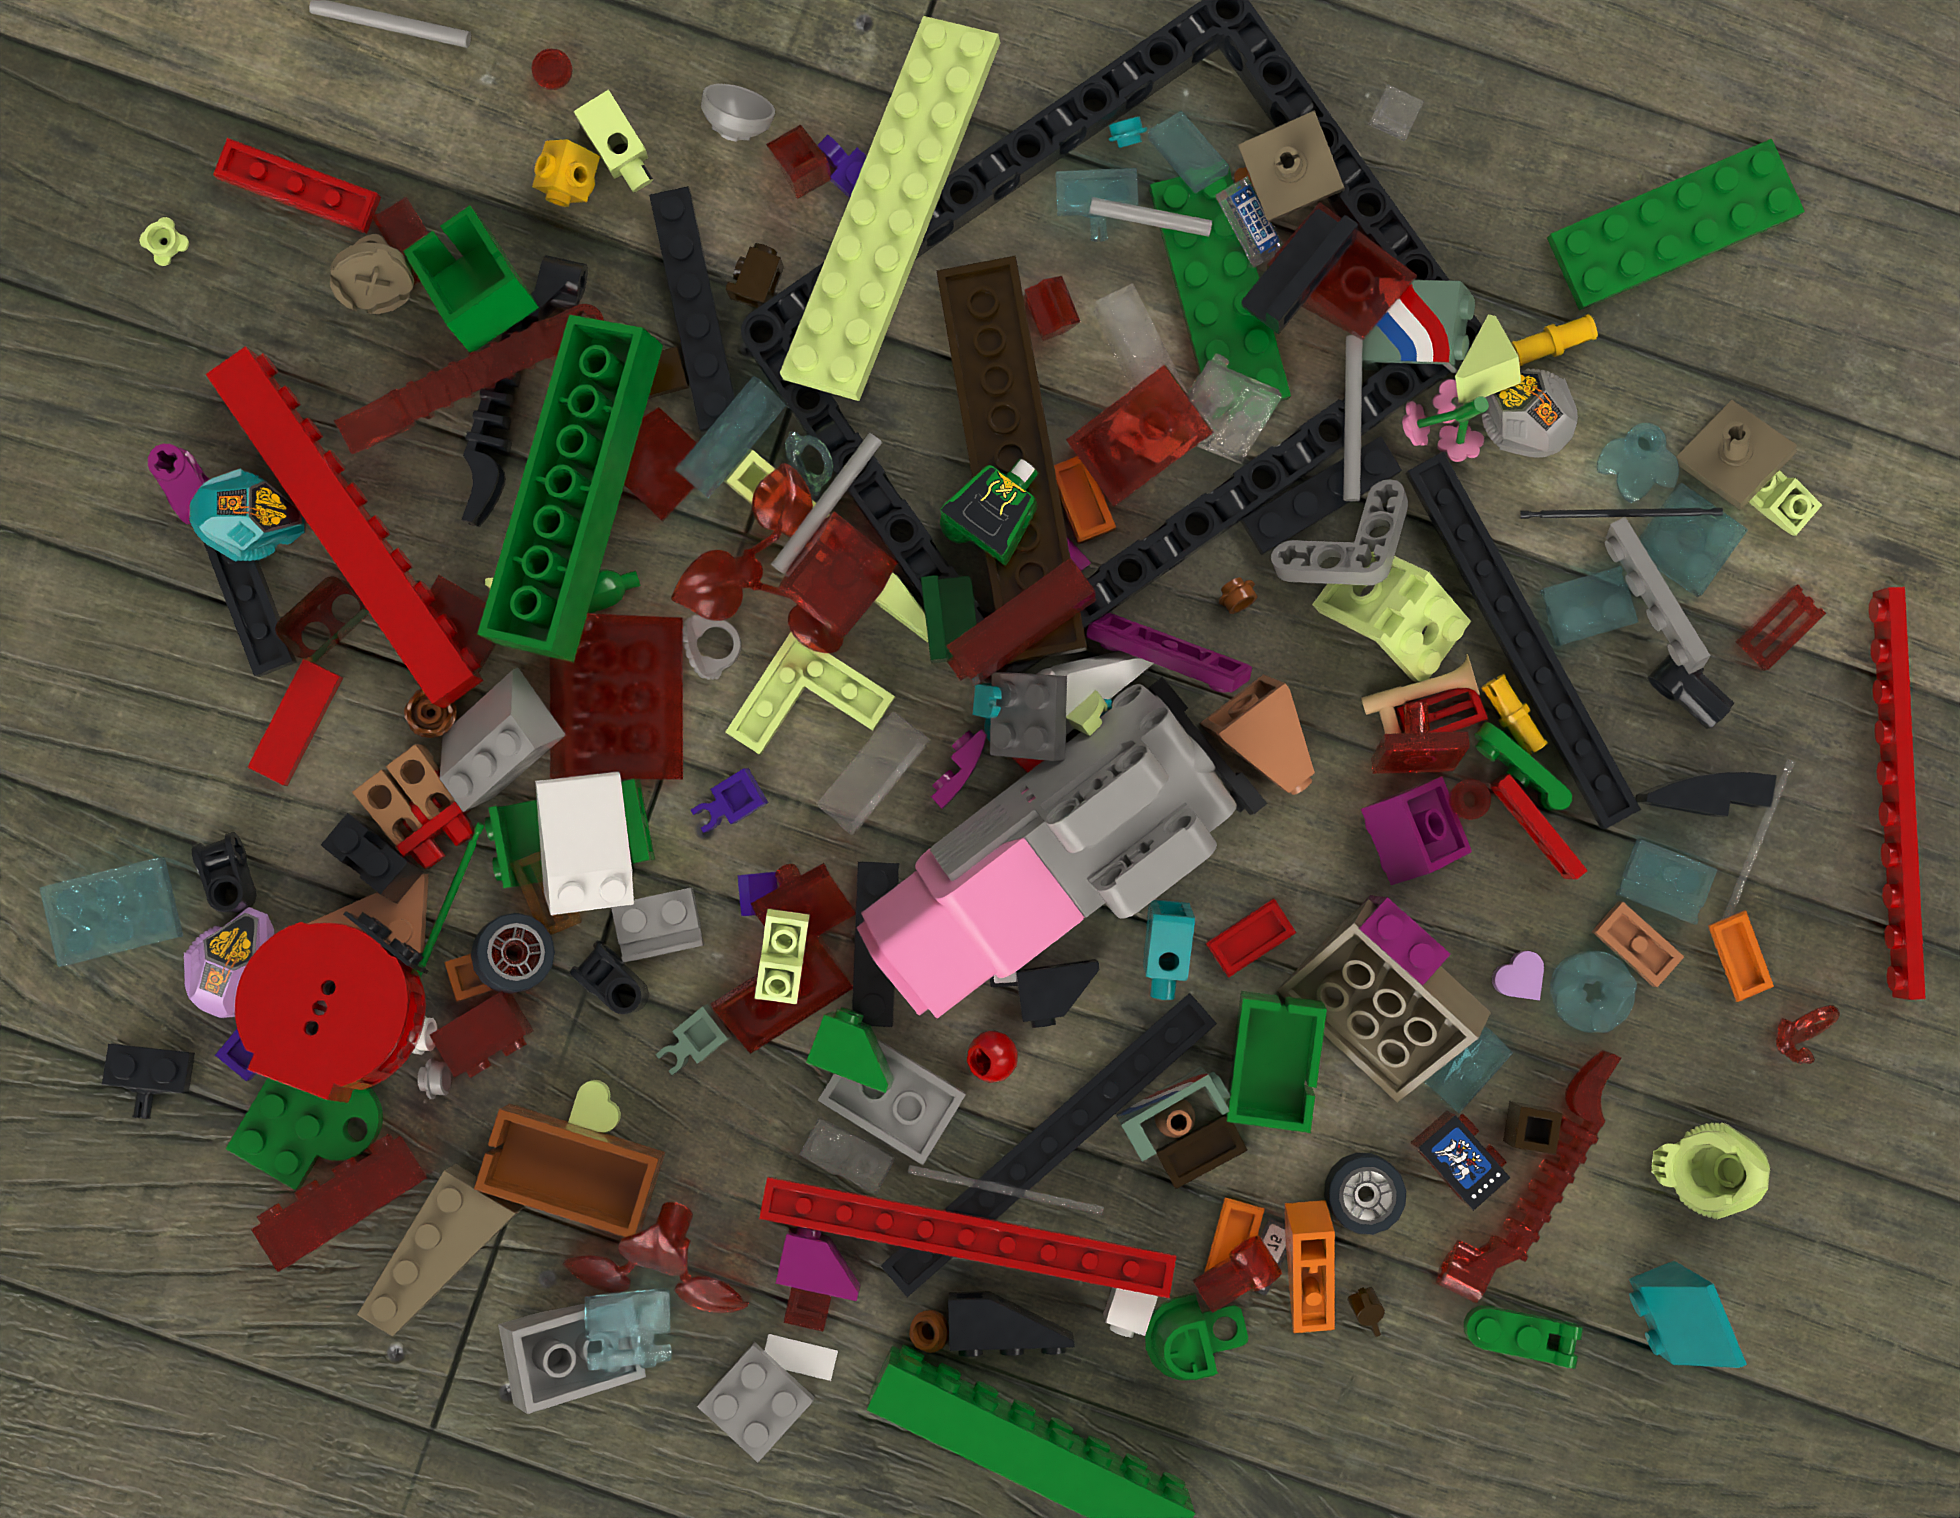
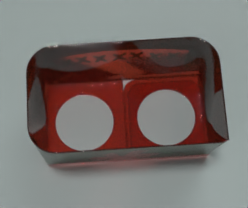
[275,576,370,663]

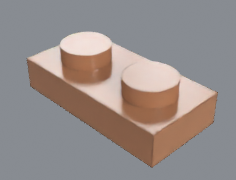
[1592,901,1684,987]

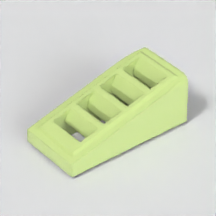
[873,572,928,643]

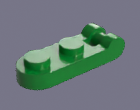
[1474,722,1572,811]
[1464,1306,1584,1369]

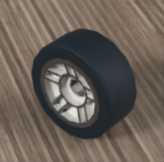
[1324,1152,1406,1235]

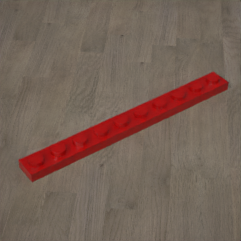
[1869,587,1926,1000]
[759,1177,1176,1298]

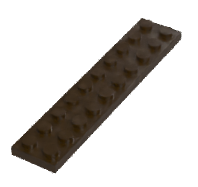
[936,255,1087,665]

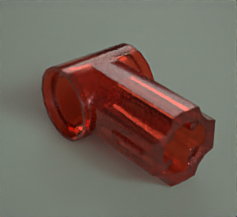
[1193,1236,1282,1313]

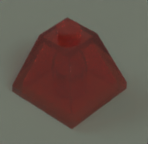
[624,407,718,522]

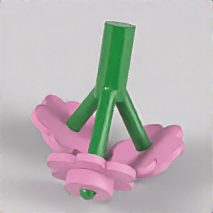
[1402,379,1489,462]

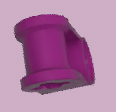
[148,444,210,525]

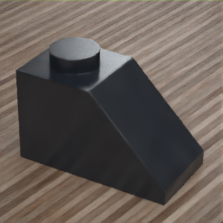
[1015,959,1100,1028]

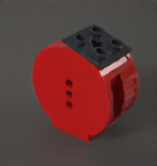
[235,911,429,1103]

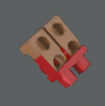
[352,744,474,869]

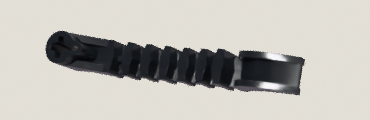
[461,255,588,527]

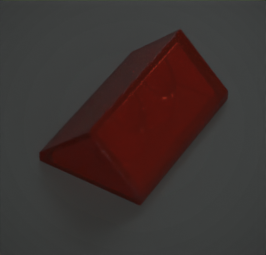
[710,935,853,1054]

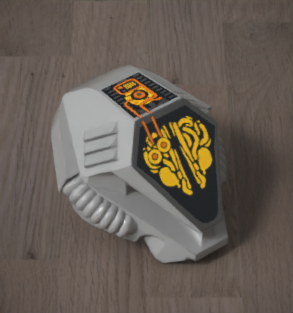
[1482,368,1578,458]

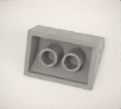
[440,668,565,812]

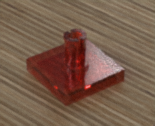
[1371,702,1470,774]
[751,863,856,942]

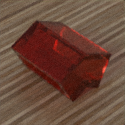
[1024,276,1081,341]

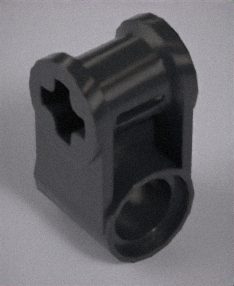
[191,832,257,913]
[569,940,649,1014]

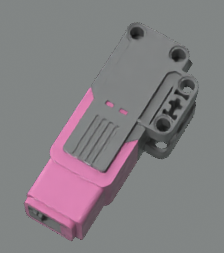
[857,684,1237,1019]

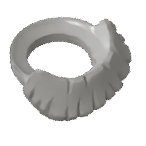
[683,614,741,680]

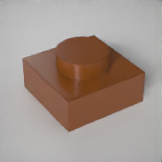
[444,954,493,1001]

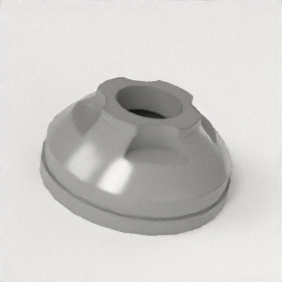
[701,84,775,142]

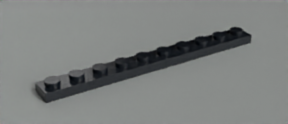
[1405,451,1641,829]
[881,993,1217,1298]

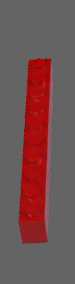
[205,346,484,709]

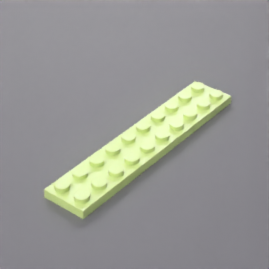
[780,16,1000,401]

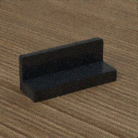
[1241,209,1358,334]

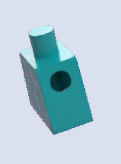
[1143,900,1195,1000]

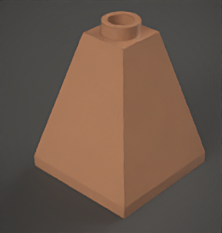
[1199,674,1315,795]

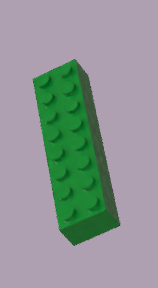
[477,315,663,662]
[866,1345,1195,1518]

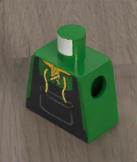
[940,459,1039,566]

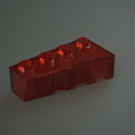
[251,1134,429,1272]

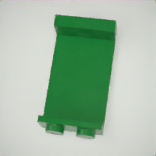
[485,779,655,888]

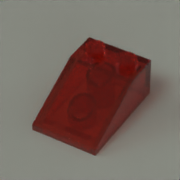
[1267,202,1417,341]
[1066,365,1214,506]

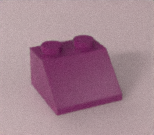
[1361,777,1472,885]

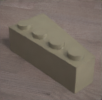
[357,1164,525,1337]

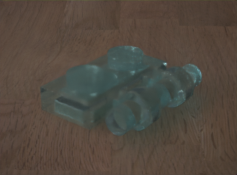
[585,1288,672,1373]

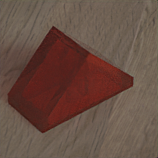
[766,125,831,199]

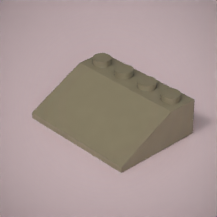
[1277,899,1491,1103]

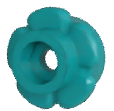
[1108,116,1147,148]

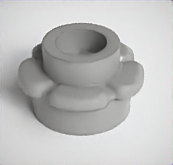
[418,1058,451,1099]

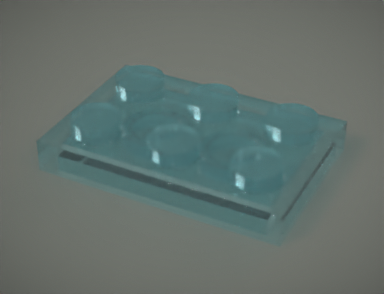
[39,857,183,967]

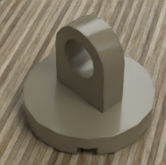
[330,234,414,314]

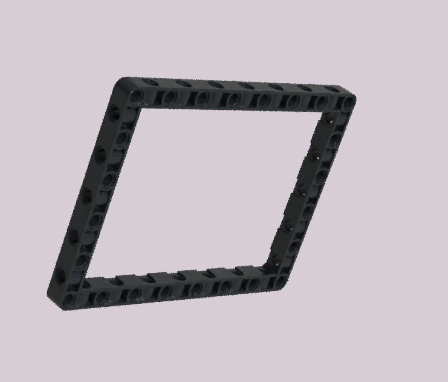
[741,0,1482,683]

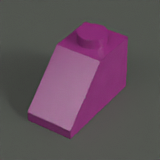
[775,1226,861,1301]

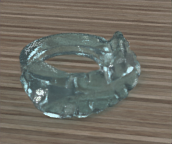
[785,431,833,496]

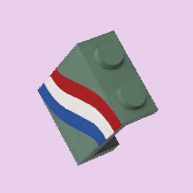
[1357,280,1475,373]
[1116,1066,1231,1162]

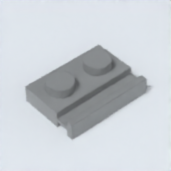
[611,887,705,963]

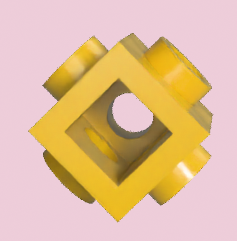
[532,139,600,207]

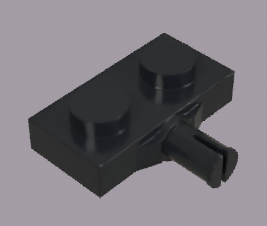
[102,1044,195,1119]

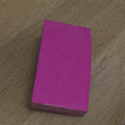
[931,730,987,810]

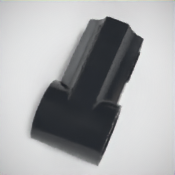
[1647,654,1734,729]

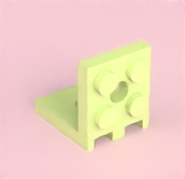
[1312,551,1471,683]

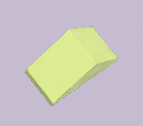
[1455,315,1521,404]

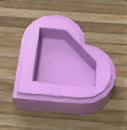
[1492,951,1544,1000]

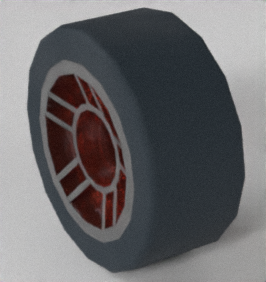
[471,913,555,994]

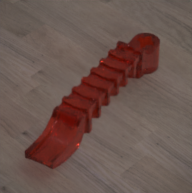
[334,304,606,455]
[1436,1050,1621,1303]

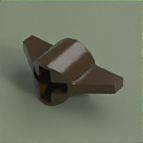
[1347,1287,1385,1337]

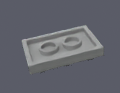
[818,1038,966,1165]

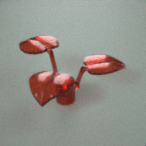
[671,463,847,653]
[562,1202,749,1313]

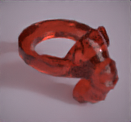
[1775,1005,1840,1064]

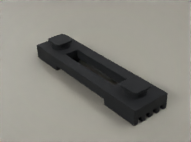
[1148,676,1268,815]

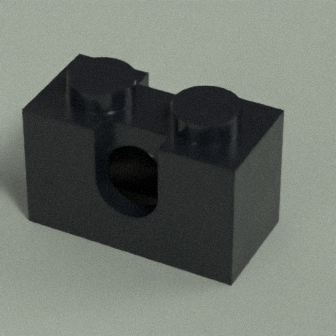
[321,813,424,903]

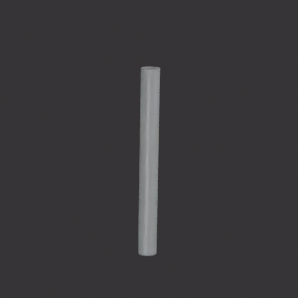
[309,0,471,48]
[1343,335,1363,501]
[771,433,882,574]

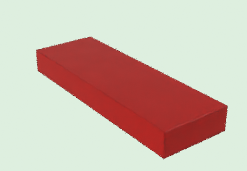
[247,659,343,786]
[1490,774,1588,880]

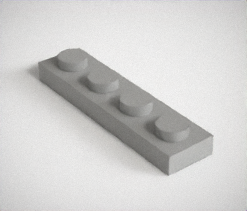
[1605,517,1710,674]

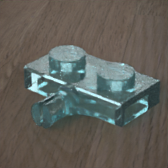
[1055,168,1138,242]

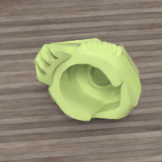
[1651,1122,1770,1219]

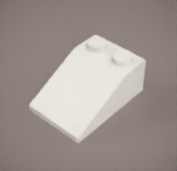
[535,772,634,915]

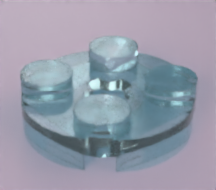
[1550,951,1637,1033]

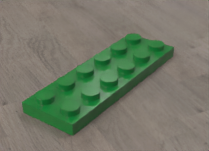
[1547,139,1805,311]
[1149,164,1291,420]

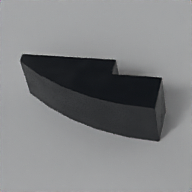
[1635,772,1777,817]

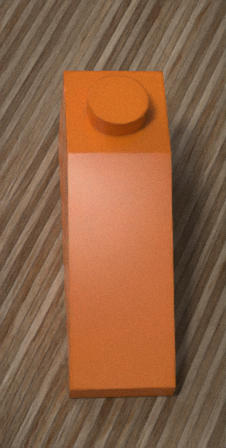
[1285,1200,1335,1333]

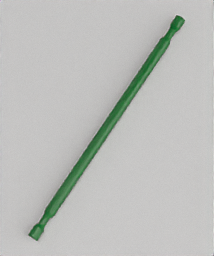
[417,822,485,977]

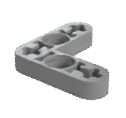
[1271,479,1408,585]

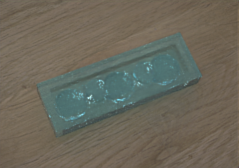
[675,376,787,498]

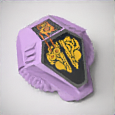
[184,907,274,1018]

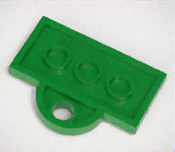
[226,1078,383,1191]

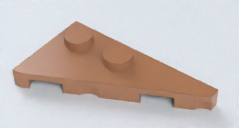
[307,874,429,953]

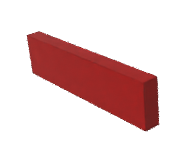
[213,138,381,234]

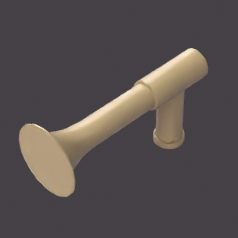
[1361,654,1480,746]

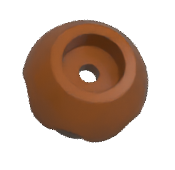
[404,688,457,738]

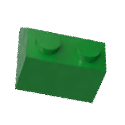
[806,1007,894,1093]

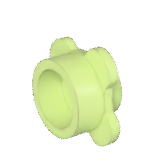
[139,217,189,266]

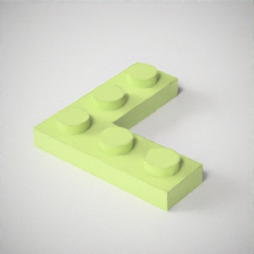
[726,630,895,755]

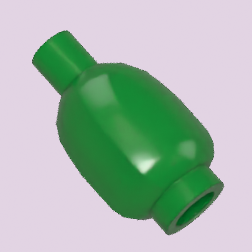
[588,569,641,613]

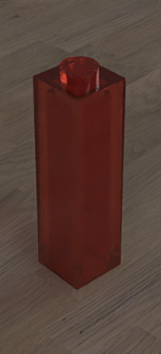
[946,558,1096,687]

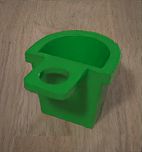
[1145,1292,1248,1381]

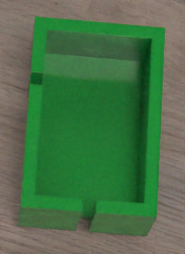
[403,205,539,354]
[1226,991,1327,1133]

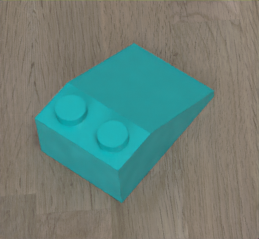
[1629,1261,1747,1368]

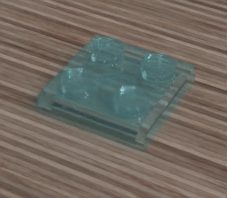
[1639,483,1748,597]

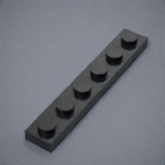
[649,186,741,433]

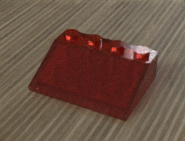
[550,613,683,780]

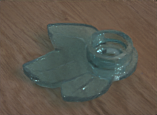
[1597,423,1679,503]

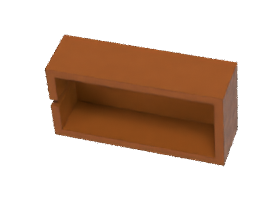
[474,1104,666,1239]

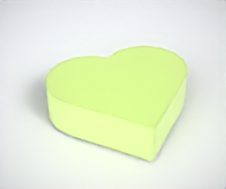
[568,1080,621,1133]

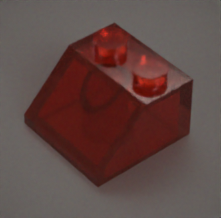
[778,512,897,639]

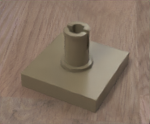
[1238,110,1345,223]
[1676,400,1797,510]

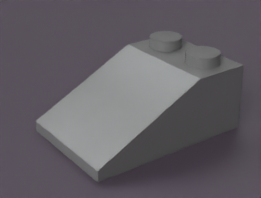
[498,1295,646,1414]

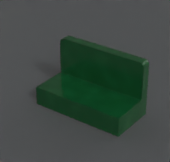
[921,575,980,664]

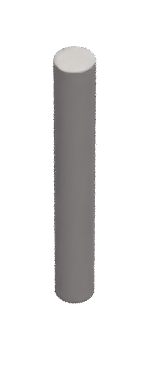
[1089,197,1212,237]

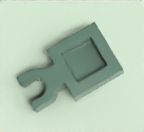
[655,1004,732,1075]

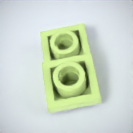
[1749,470,1822,536]
[755,909,810,1004]

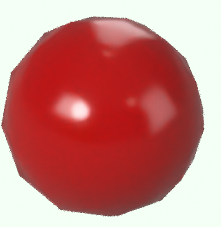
[967,1030,1018,1083]

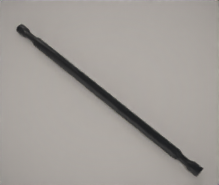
[1520,508,1723,519]

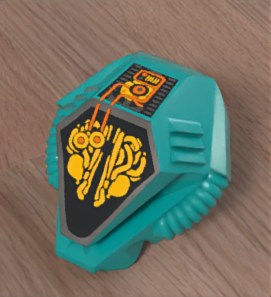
[189,468,305,562]

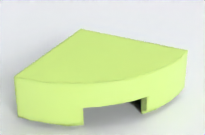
[1066,690,1108,736]

